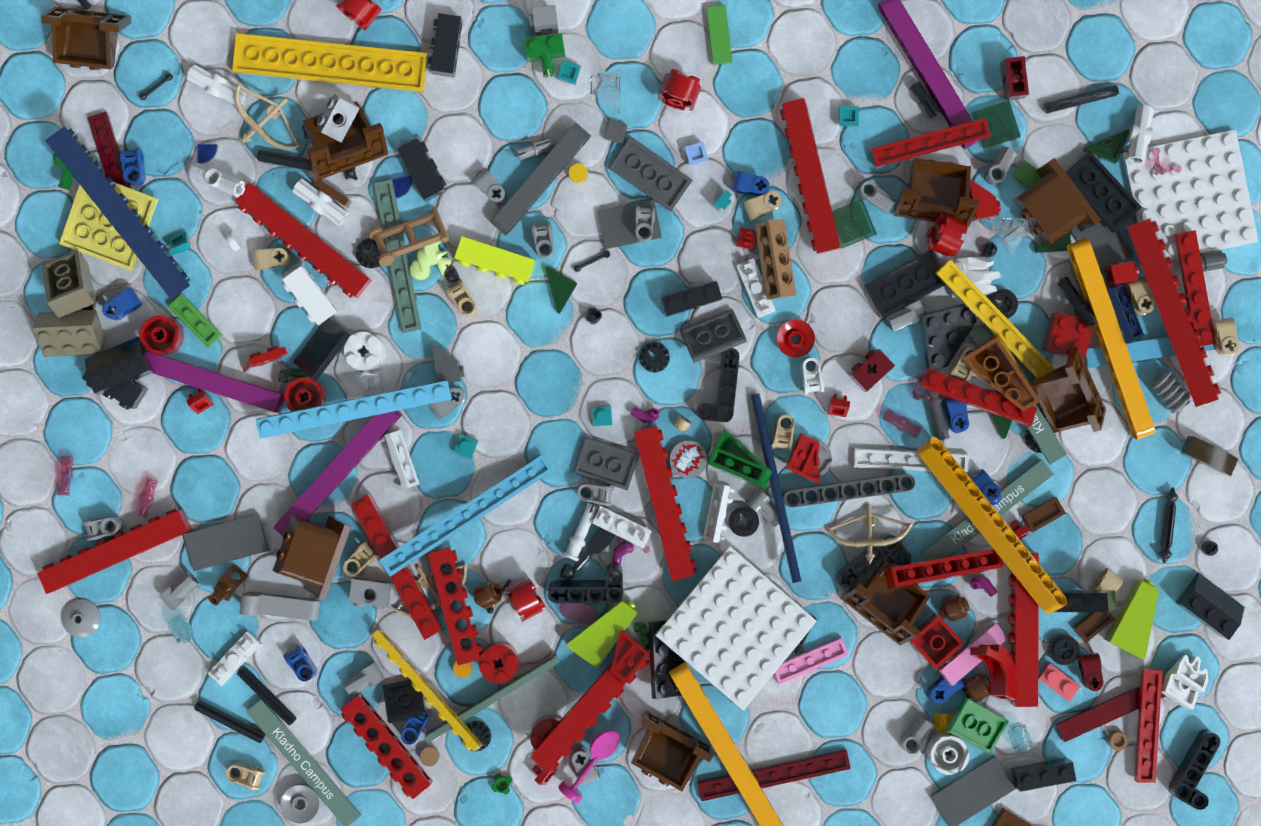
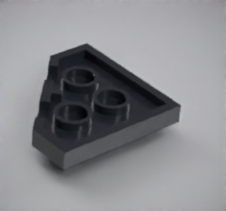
[919,304,976,370]

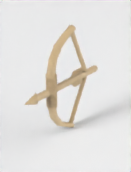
[235,83,301,150]
[826,504,913,564]
[394,563,467,617]

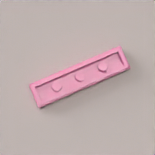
[939,623,1008,686]
[774,636,849,684]

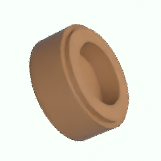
[1107,730,1128,751]
[420,746,440,766]

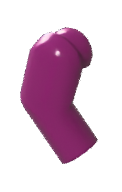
[630,406,660,423]
[612,541,634,564]
[970,577,998,597]

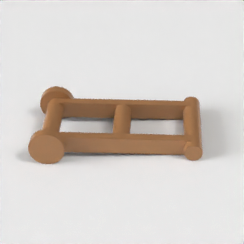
[369,209,449,266]

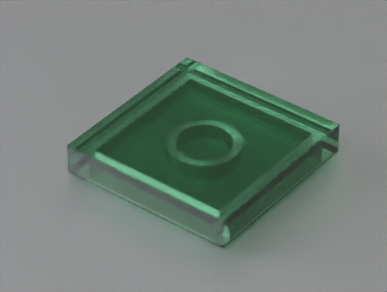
[972,100,1021,149]
[832,199,877,249]

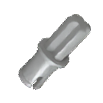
[516,138,555,161]

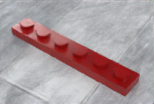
[872,118,991,167]
[1174,230,1216,347]
[920,369,1037,427]
[1134,668,1163,783]

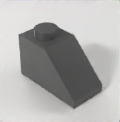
[432,345,465,383]

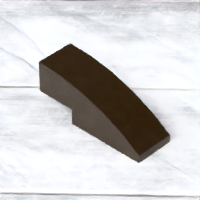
[1180,436,1238,476]

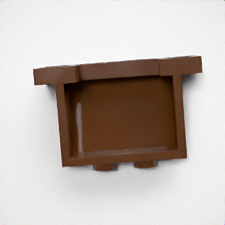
[41,7,131,70]
[303,101,388,181]
[894,158,979,227]
[1012,158,1101,247]
[1032,347,1106,433]
[273,516,351,600]
[840,560,931,646]
[631,710,713,791]

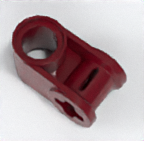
[1078,653,1104,691]

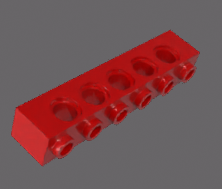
[428,546,483,666]
[884,549,1004,589]
[340,692,433,799]

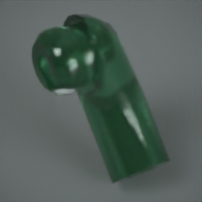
[278,368,306,383]
[634,621,650,649]

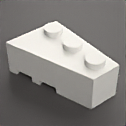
[281,260,337,325]

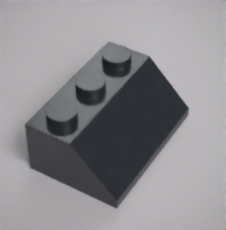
[85,336,154,395]
[1176,573,1245,640]

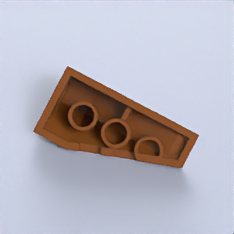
[964,333,1040,411]

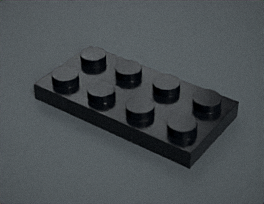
[1066,151,1142,233]
[864,250,946,319]
[648,619,687,699]

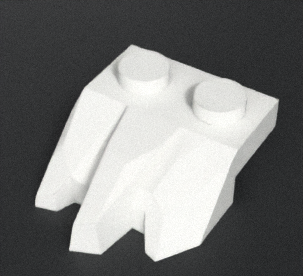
[951,257,1002,298]
[1161,654,1209,710]

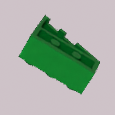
[708,429,772,489]

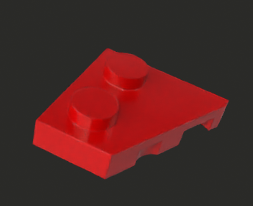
[241,346,288,373]
[785,433,820,484]
[610,630,650,684]

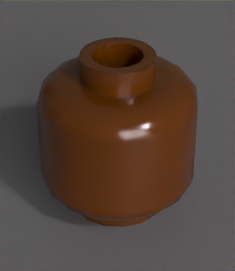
[474,580,503,609]
[940,594,970,621]
[963,673,990,702]

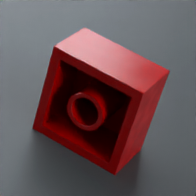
[1042,312,1093,359]
[909,613,965,670]

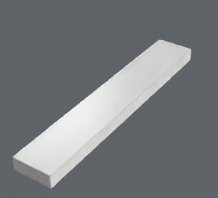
[853,448,969,473]

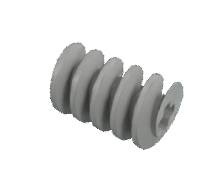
[1150,370,1190,414]

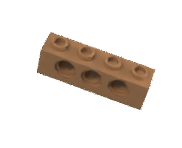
[755,219,796,300]

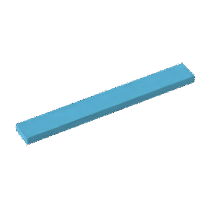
[1085,327,1239,368]

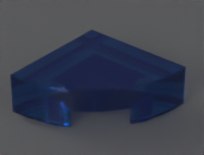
[197,144,218,164]
[392,175,412,199]

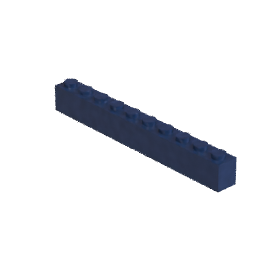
[45,126,190,299]

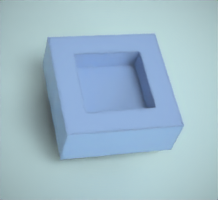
[684,142,708,166]

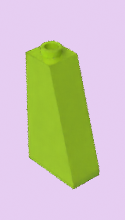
[1104,579,1159,660]
[566,599,638,668]

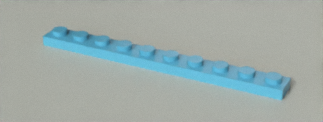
[256,380,452,439]
[379,455,553,577]

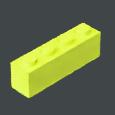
[455,236,536,285]

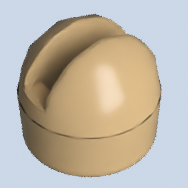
[675,415,692,432]

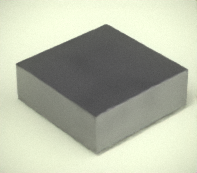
[604,120,628,144]

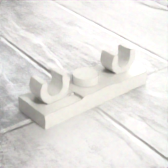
[736,258,776,318]
[381,430,419,490]
[703,483,735,543]
[592,506,652,549]
[207,631,262,687]

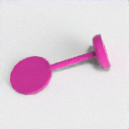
[558,730,620,803]

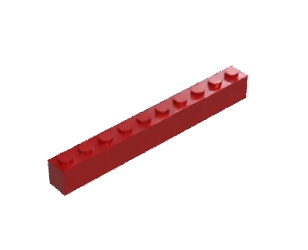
[1127,218,1222,407]

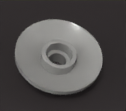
[62,599,101,638]
[281,785,319,824]

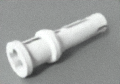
[562,503,599,561]

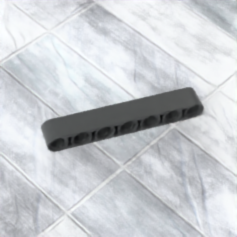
[491,123,591,236]
[783,473,915,508]

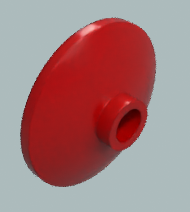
[776,319,815,358]

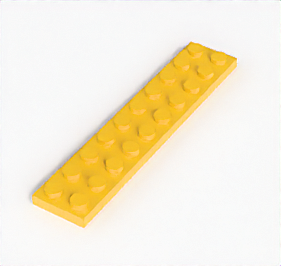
[232,33,428,93]

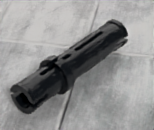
[1057,277,1098,328]

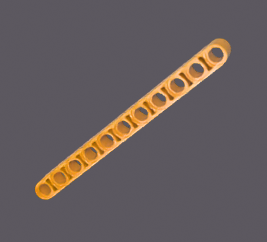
[1067,238,1155,440]
[917,437,1067,614]
[669,662,784,826]

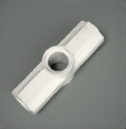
[186,64,246,106]
[1127,105,1154,165]
[189,162,245,198]
[292,179,349,226]

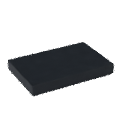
[293,317,351,381]

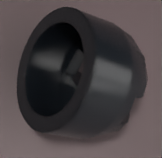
[981,242,997,258]
[444,266,460,282]
[585,308,602,325]
[1201,540,1219,556]
[559,563,576,580]

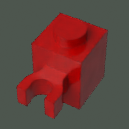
[1105,261,1139,286]

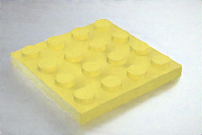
[59,182,159,271]

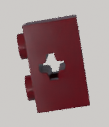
[1000,56,1029,101]
[849,349,895,392]

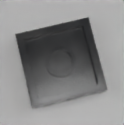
[383,679,427,723]

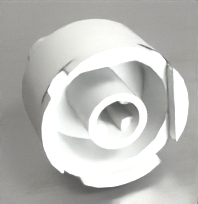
[344,332,386,371]
[927,733,969,775]

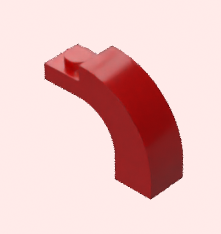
[970,644,1018,700]

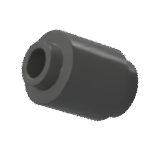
[1200,250,1227,272]

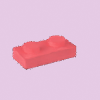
[1038,662,1081,702]

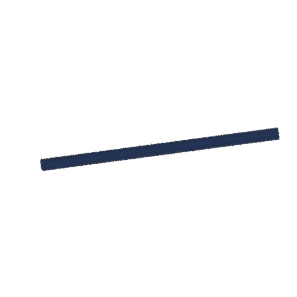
[750,393,802,583]

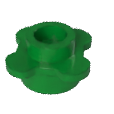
[491,773,513,795]

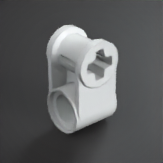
[801,358,824,395]

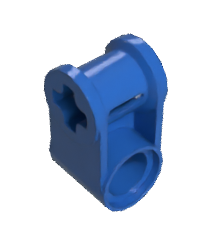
[120,148,146,187]
[732,171,769,196]
[102,287,143,321]
[944,398,969,433]
[970,468,1001,506]
[283,643,317,682]
[927,675,965,704]
[401,713,431,745]

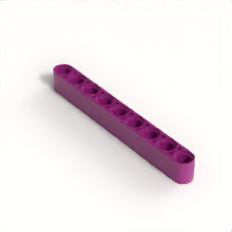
[877,0,980,149]
[146,350,285,414]
[273,411,402,536]

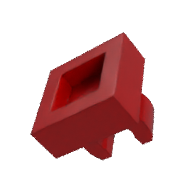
[736,227,757,251]
[186,388,214,414]
[827,394,850,417]
[1009,520,1030,540]
[532,765,557,785]

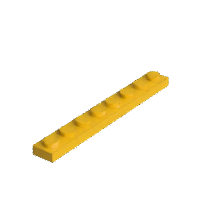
[935,259,1054,379]
[372,630,483,751]

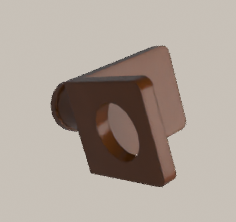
[208,564,248,606]

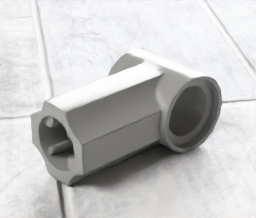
[985,146,1017,185]
[857,181,896,214]
[886,300,925,332]
[747,489,779,527]
[159,572,199,611]
[343,662,385,697]
[900,716,935,754]

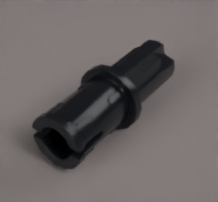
[910,81,940,118]

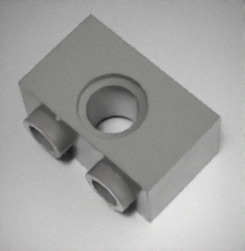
[529,5,559,36]
[317,93,360,142]
[349,577,393,609]

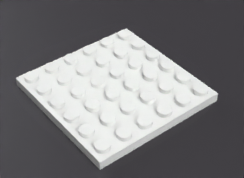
[1122,130,1259,260]
[655,546,817,711]

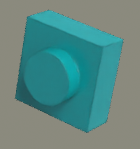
[557,60,581,85]
[839,106,859,127]
[713,190,732,212]
[168,231,191,255]
[592,406,612,426]
[453,434,478,459]

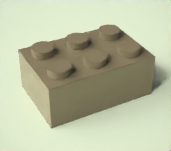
[42,250,95,318]
[33,310,106,357]

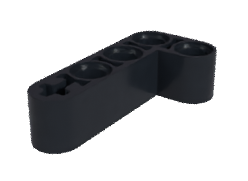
[696,348,740,422]
[835,534,912,588]
[548,562,623,603]
[1169,730,1221,810]

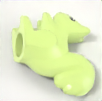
[409,241,452,280]

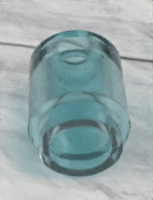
[168,615,195,645]
[1007,722,1032,753]

